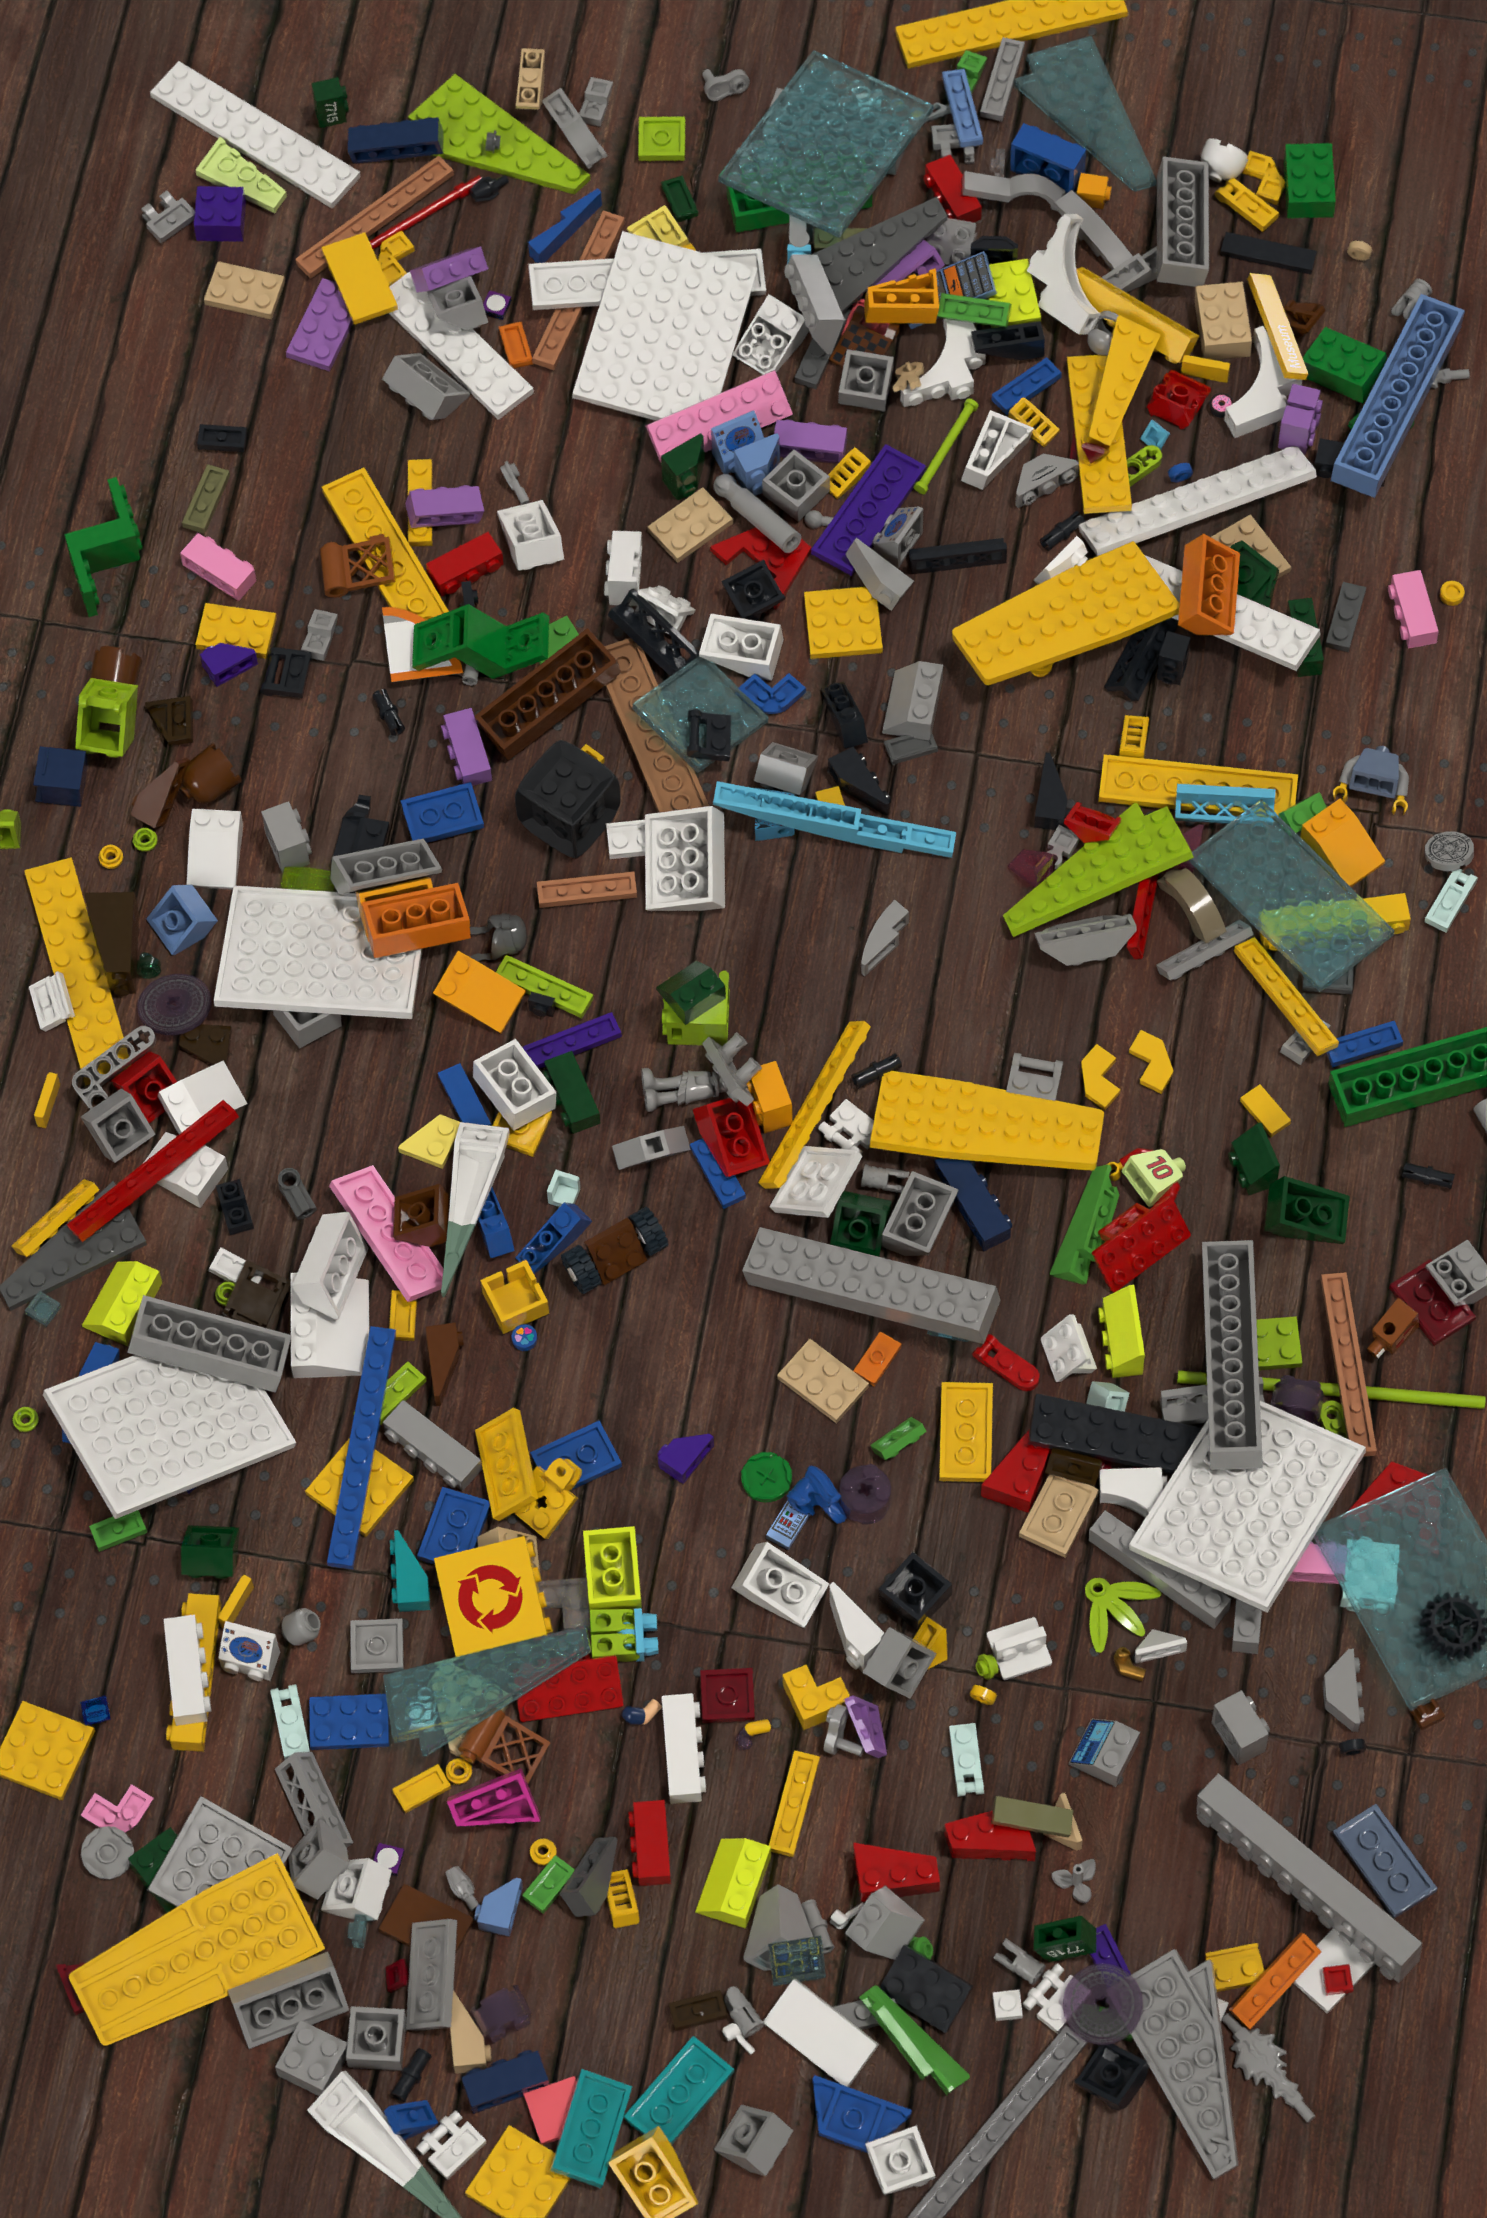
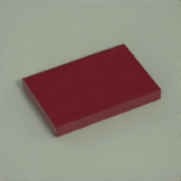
[1389,1259,1476,1346]

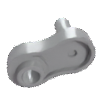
[702,69,750,101]
[824,1704,864,1757]

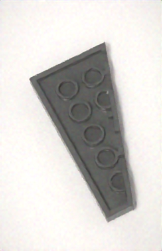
[812,197,948,314]
[0,1181,147,1311]

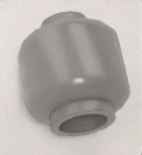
[282,1608,321,1646]

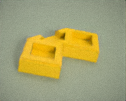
[1242,151,1286,205]
[378,230,415,287]
[1129,1030,1173,1094]
[1081,1044,1121,1110]

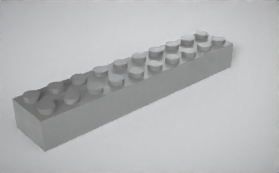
[742,1227,1001,1344]
[1202,1240,1262,1470]
[1196,1773,1422,1983]

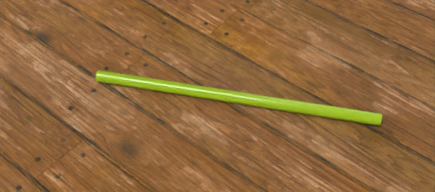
[1177,1370,1486,1409]

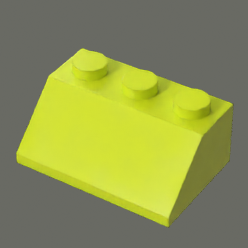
[82,1261,162,1346]
[1098,1285,1145,1378]
[696,1838,771,1929]

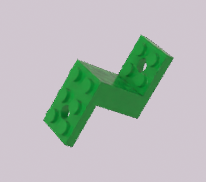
[64,477,143,617]
[412,604,549,679]

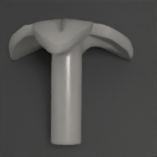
[1051,1859,1096,1903]

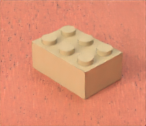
[1194,282,1252,360]

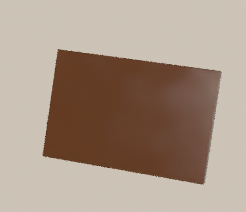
[379,1884,474,1955]

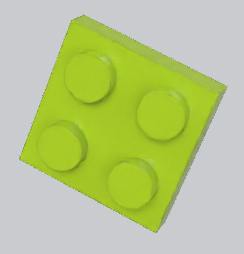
[638,117,685,161]
[1256,1316,1302,1370]

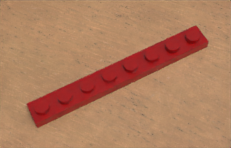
[67,1100,239,1242]

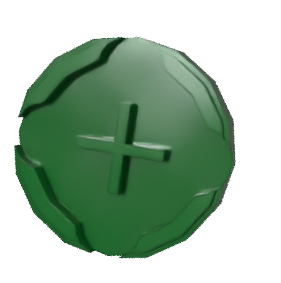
[741,1452,792,1502]

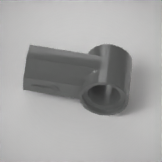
[278,1168,317,1220]

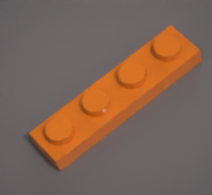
[1229,1932,1322,2029]

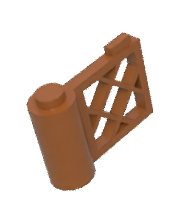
[320,534,396,598]
[458,1703,550,1783]

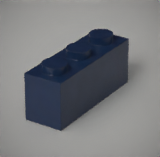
[462,2050,549,2114]

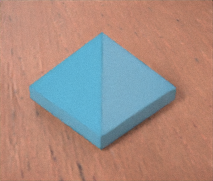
[1140,420,1170,450]

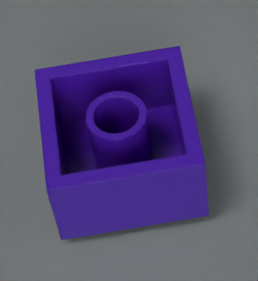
[194,186,246,242]

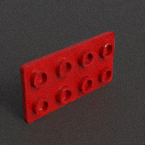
[1092,1196,1191,1292]
[513,1653,624,1722]

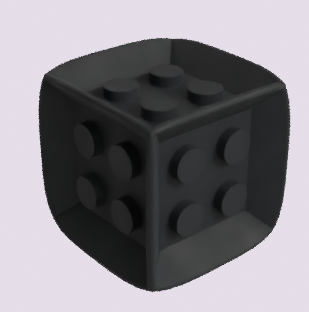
[515,740,621,858]

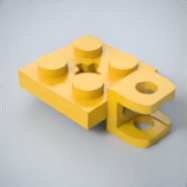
[514,1458,582,1539]

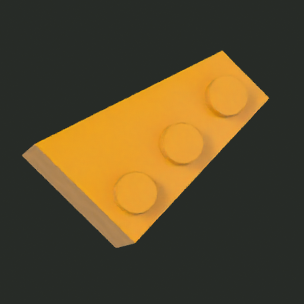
[864,268,939,324]

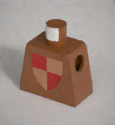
[1367,1298,1419,1359]

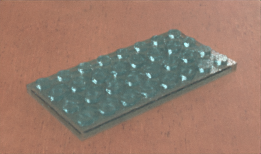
[1188,799,1395,992]

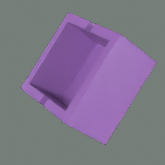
[1278,384,1323,454]

